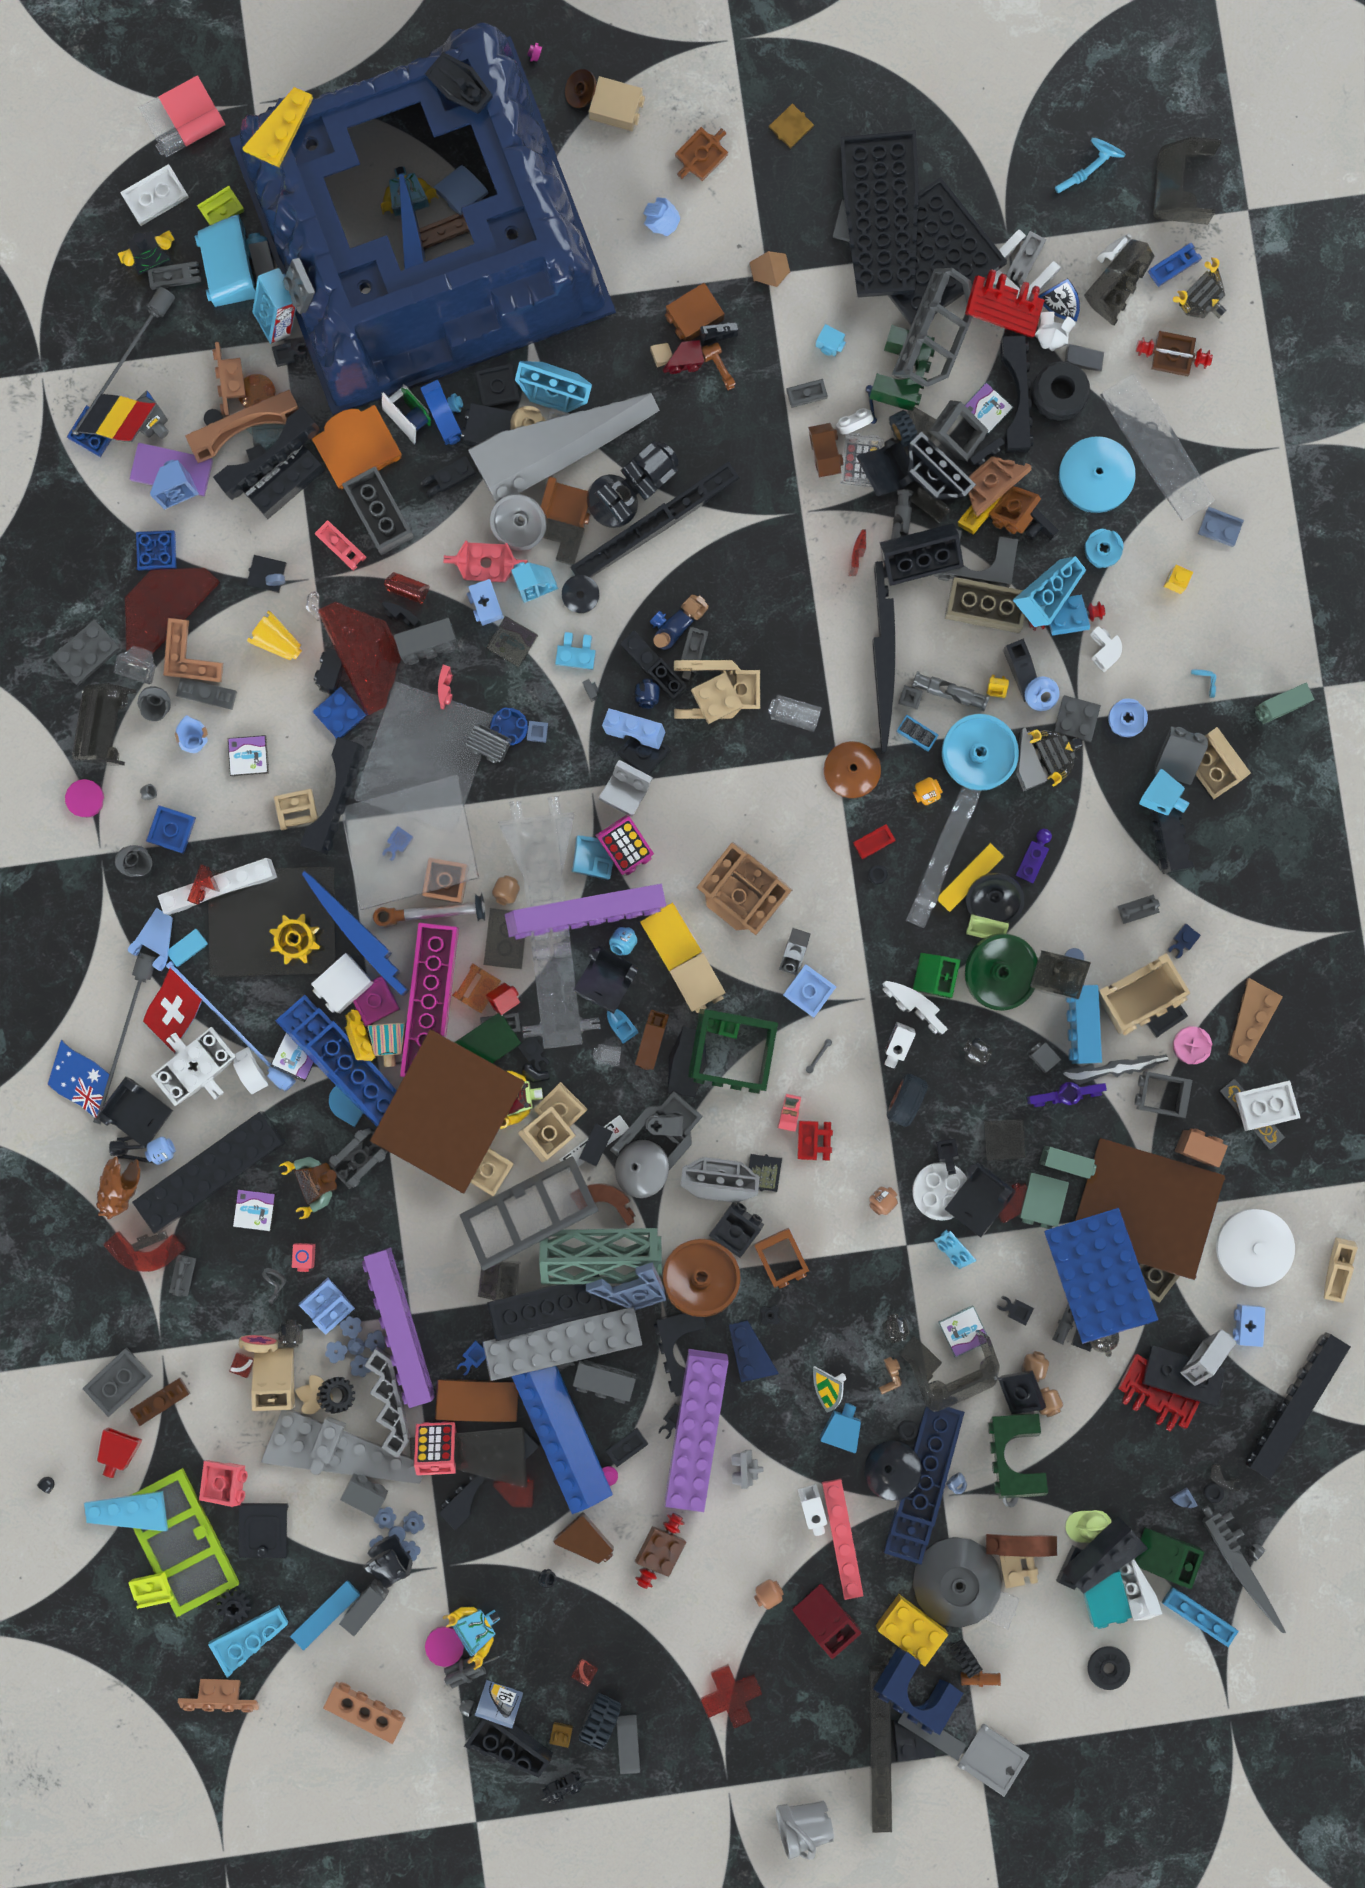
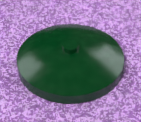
[965,933,1039,1011]

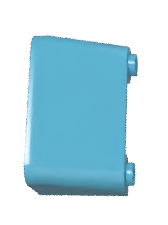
[195,214,256,307]

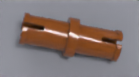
[961,1671,1001,1687]

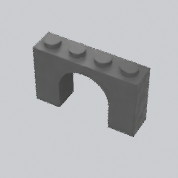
[934,530,1018,588]

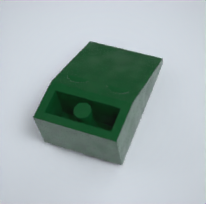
[1134,1527,1205,1589]

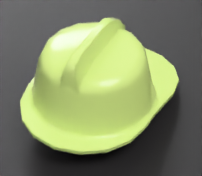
[1065,1510,1111,1543]

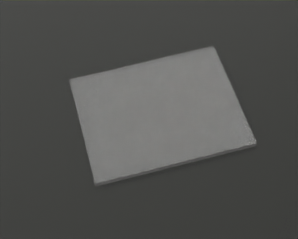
[354,681,494,833]
[342,775,479,910]

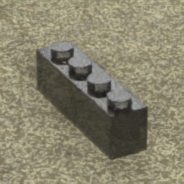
[1084,239,1155,326]

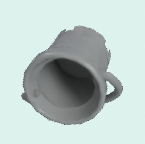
[776,1801,834,1860]

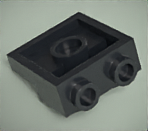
[709,1202,764,1258]

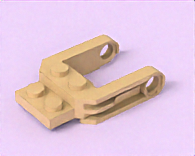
[674,660,760,719]

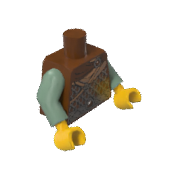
[279,1157,337,1219]

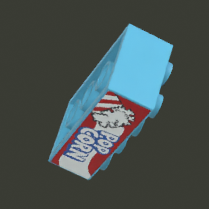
[252,268,296,344]

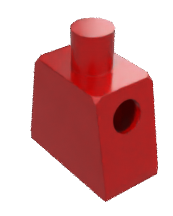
[97,1427,142,1478]

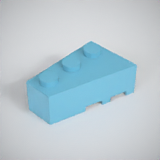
[511,562,559,603]

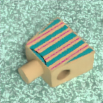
[368,1023,406,1067]

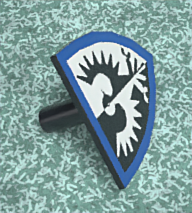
[1038,278,1080,322]

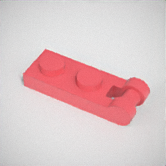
[314,520,367,571]

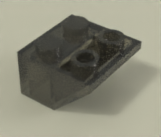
[478,1260,521,1300]

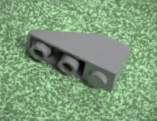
[1016,728,1048,792]

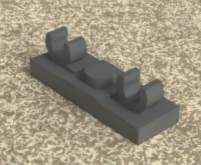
[176,677,237,710]

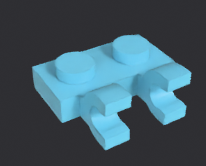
[555,632,596,670]

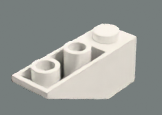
[1119,1559,1162,1621]

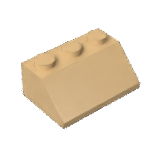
[1196,727,1251,799]

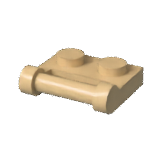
[274,789,319,831]

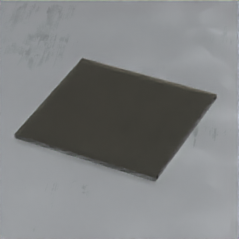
[207,867,336,977]

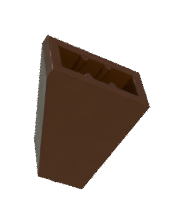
[635,1010,669,1070]
[553,1512,614,1564]

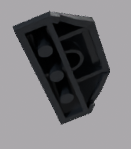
[908,432,976,500]

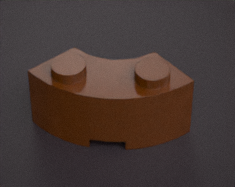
[808,423,844,478]

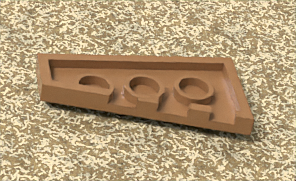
[1228,978,1283,1064]

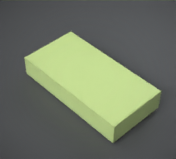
[966,915,1009,938]

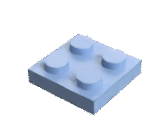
[783,964,836,1018]

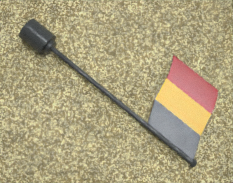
[72,287,176,442]

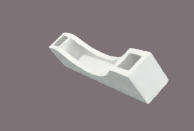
[158,858,277,915]

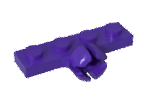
[1027,1082,1107,1107]

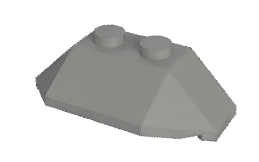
[680,1157,760,1203]

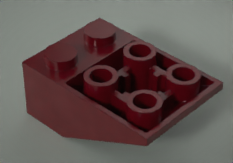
[792,1584,861,1659]

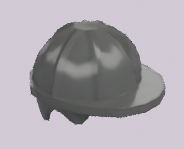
[137,686,171,721]
[115,845,152,877]

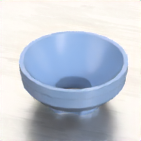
[1025,676,1060,711]

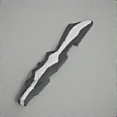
[1063,1054,1168,1085]

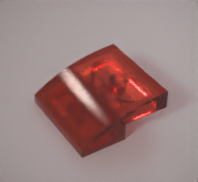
[848,529,866,576]

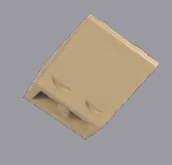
[251,1348,295,1411]

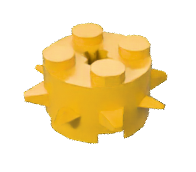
[269,914,320,964]

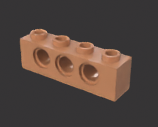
[323,1682,406,1744]

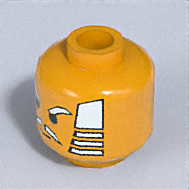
[913,777,943,805]

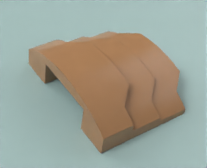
[696,842,793,935]

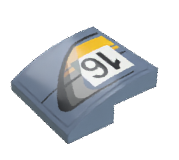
[475,1680,523,1728]

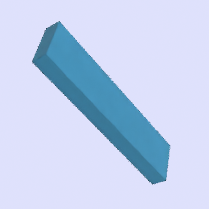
[290,1580,361,1651]
[1161,1586,1239,1647]

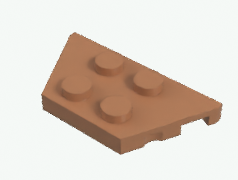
[968,456,1032,517]

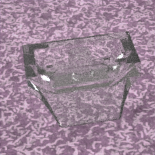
[114,646,156,685]

